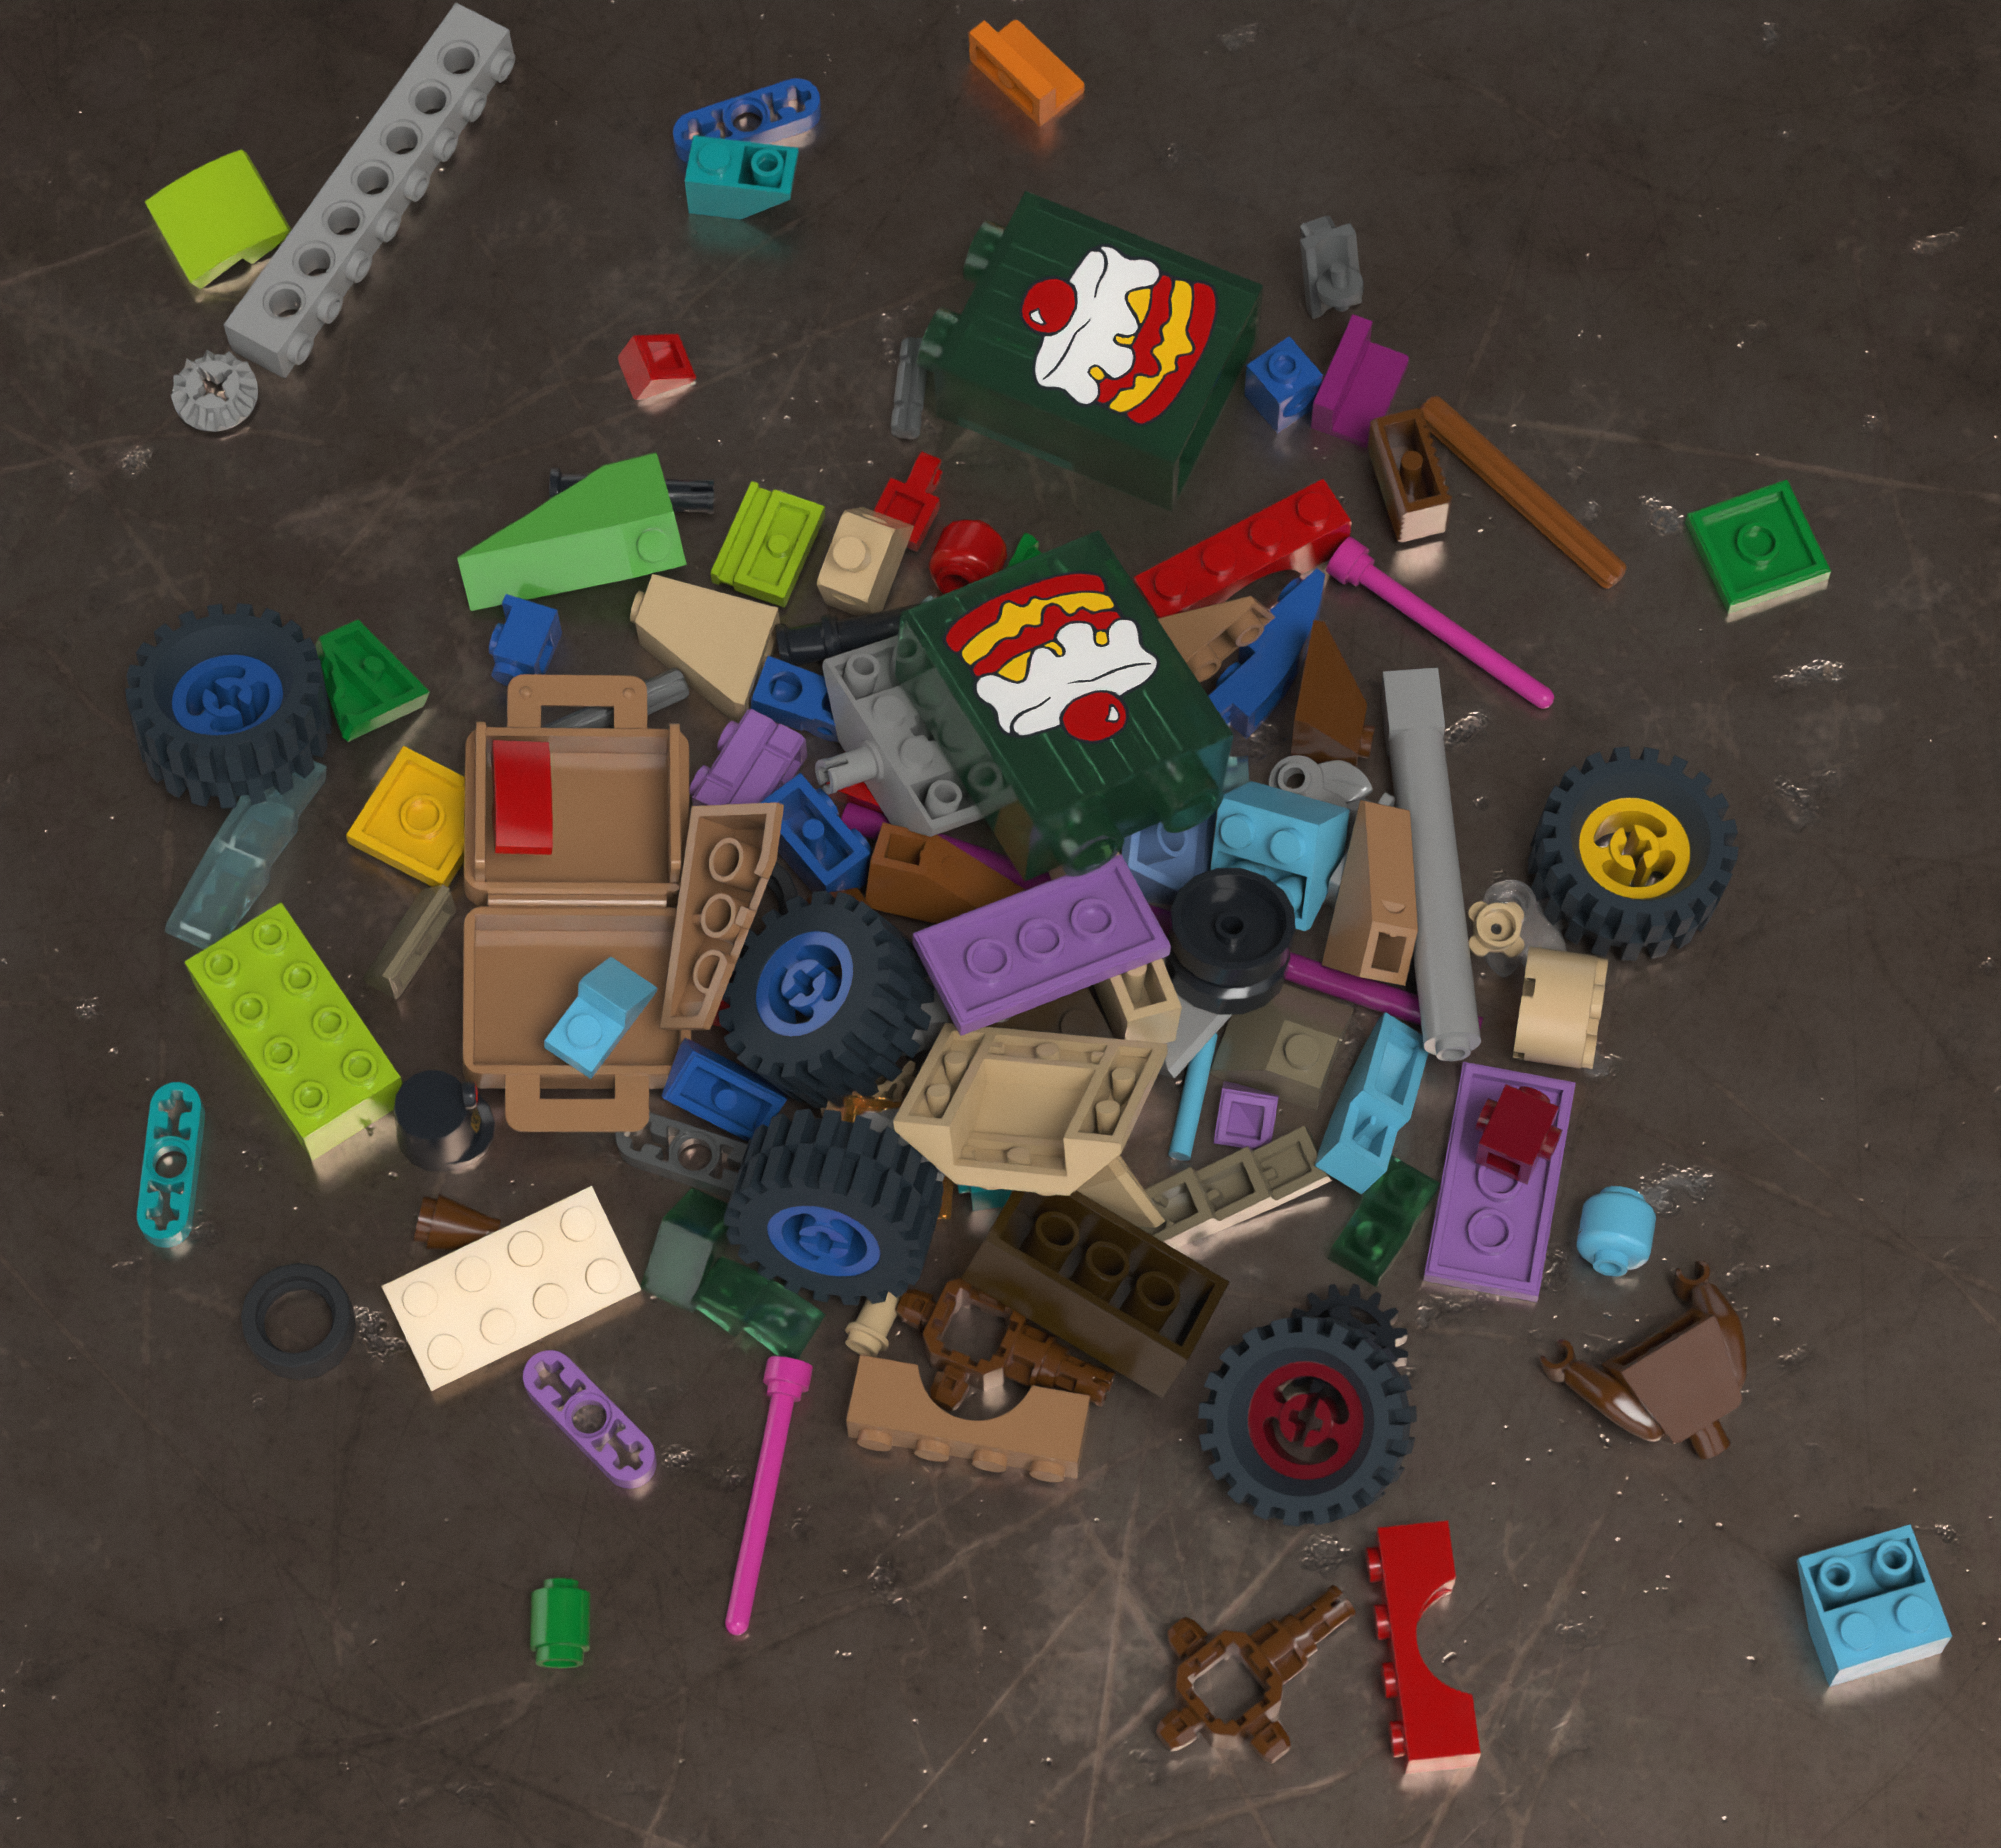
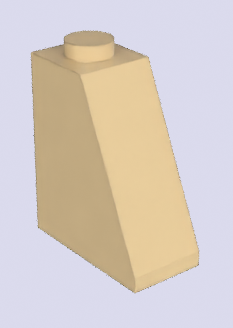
[630,574,780,723]

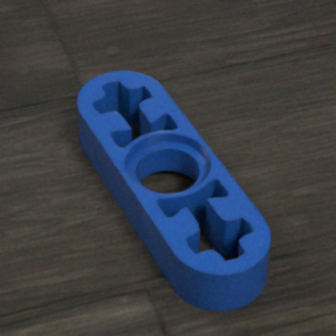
[673,78,821,164]

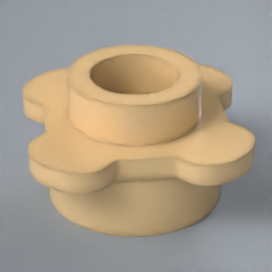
[1468,901,1524,958]

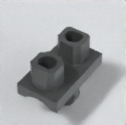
[1300,216,1364,319]

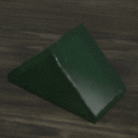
[640,1187,729,1313]

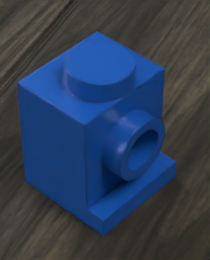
[489,594,562,686]

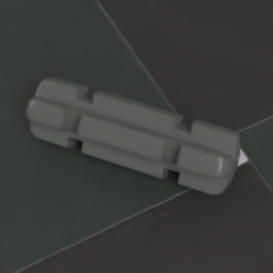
[891,337,930,440]

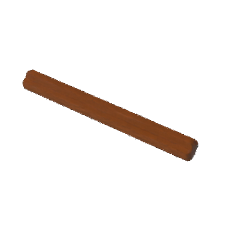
[1420,395,1627,589]

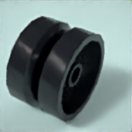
[1165,868,1296,1015]

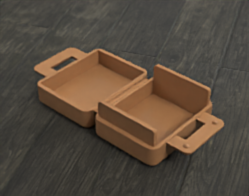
[462,674,692,1132]

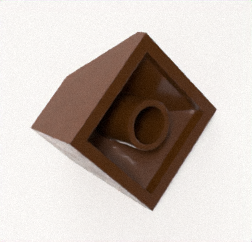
[1291,620,1375,768]

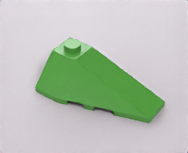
[457,452,687,611]

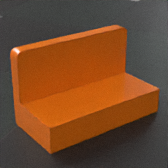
[969,20,1084,127]

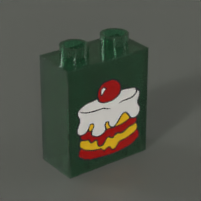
[917,191,1263,512]
[895,530,1234,882]

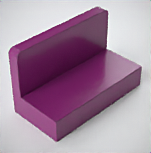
[1311,314,1409,448]

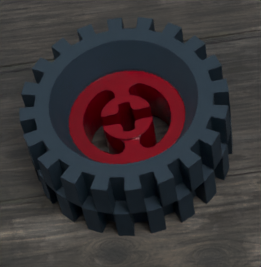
[1198,1316,1417,1526]

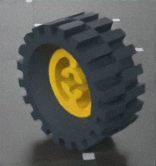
[1528,746,1739,961]

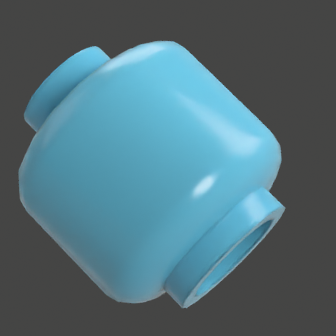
[1576,1186,1656,1276]

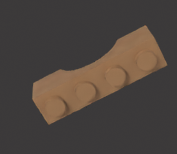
[846,1355,1090,1483]

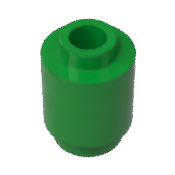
[530,1578,591,1668]

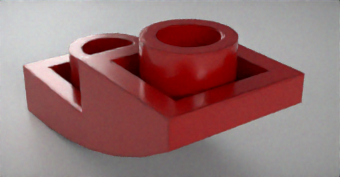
[490,740,553,855]

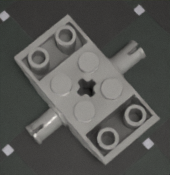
[815,628,1029,837]

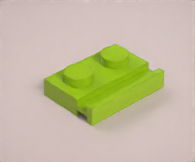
[710,481,826,608]

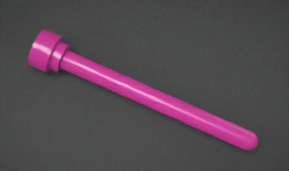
[1326,536,1554,709]
[725,1356,813,1635]

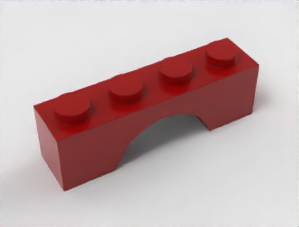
[1133,478,1352,622]
[1366,1520,1481,1774]

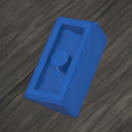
[661,1038,787,1142]

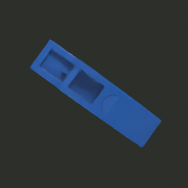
[1176,568,1325,760]

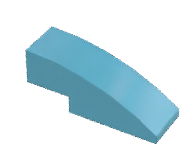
[1314,1012,1428,1195]

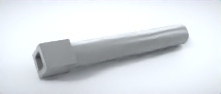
[1380,667,1481,1062]

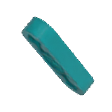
[137,1082,205,1248]

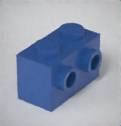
[760,773,873,893]

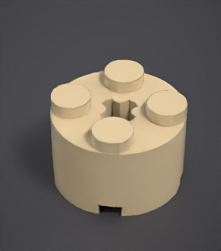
[1513,946,1608,1069]

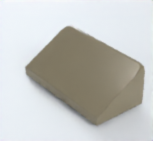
[363,884,457,1000]

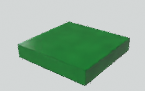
[1685,479,1831,614]

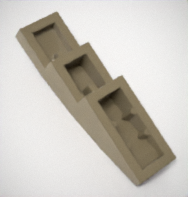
[1137,1126,1332,1249]

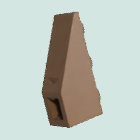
[1123,596,1275,722]
[1322,800,1418,986]

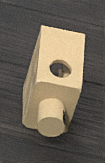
[817,507,914,616]

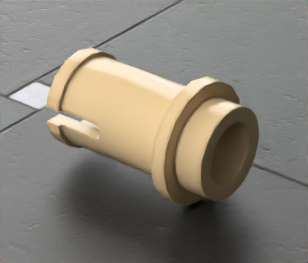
[845,1292,903,1357]

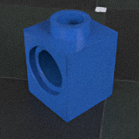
[1244,336,1323,433]

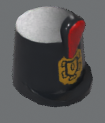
[394,1070,495,1172]

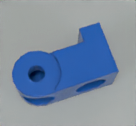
[751,656,839,742]

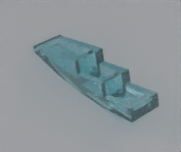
[165,761,327,949]

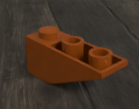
[865,822,1026,924]

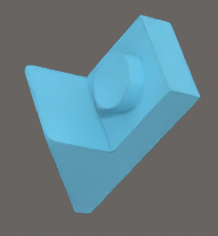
[544,957,657,1079]

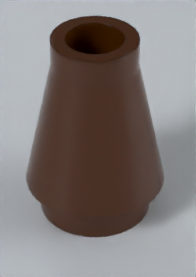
[413,1193,501,1250]

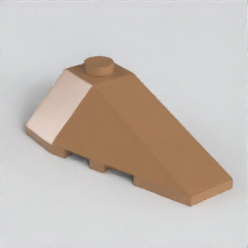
[660,802,784,1030]

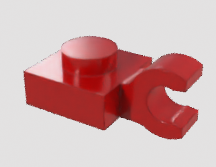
[874,451,943,552]

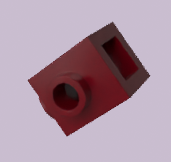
[1475,1084,1563,1185]

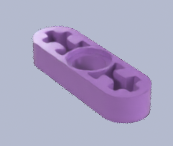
[523,1350,657,1489]

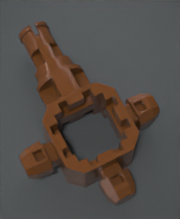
[896,1277,1116,1412]
[1156,1584,1356,1764]

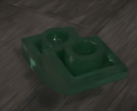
[1328,1155,1441,1287]
[689,1256,826,1359]

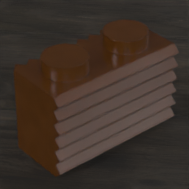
[1367,408,1452,542]

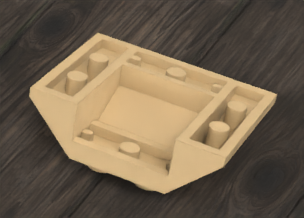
[893,1023,1168,1196]

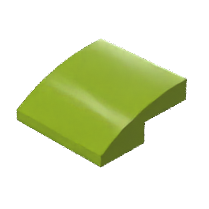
[145,149,291,289]

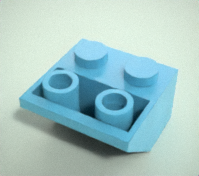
[1210,781,1350,931]
[1797,1524,1952,1687]

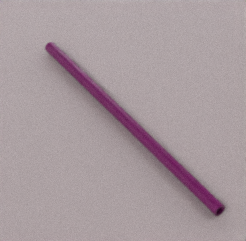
[841,802,1484,1029]

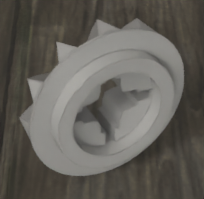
[171,350,258,431]

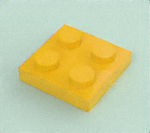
[346,746,465,887]

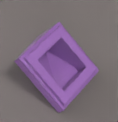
[1214,1081,1279,1150]

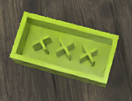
[185,902,403,1161]

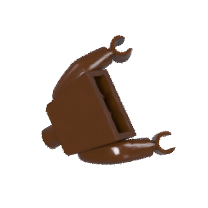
[1540,1260,1747,1460]

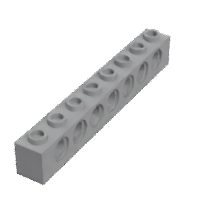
[223,3,515,379]

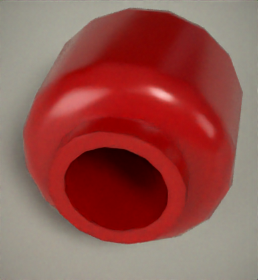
[929,519,1007,601]

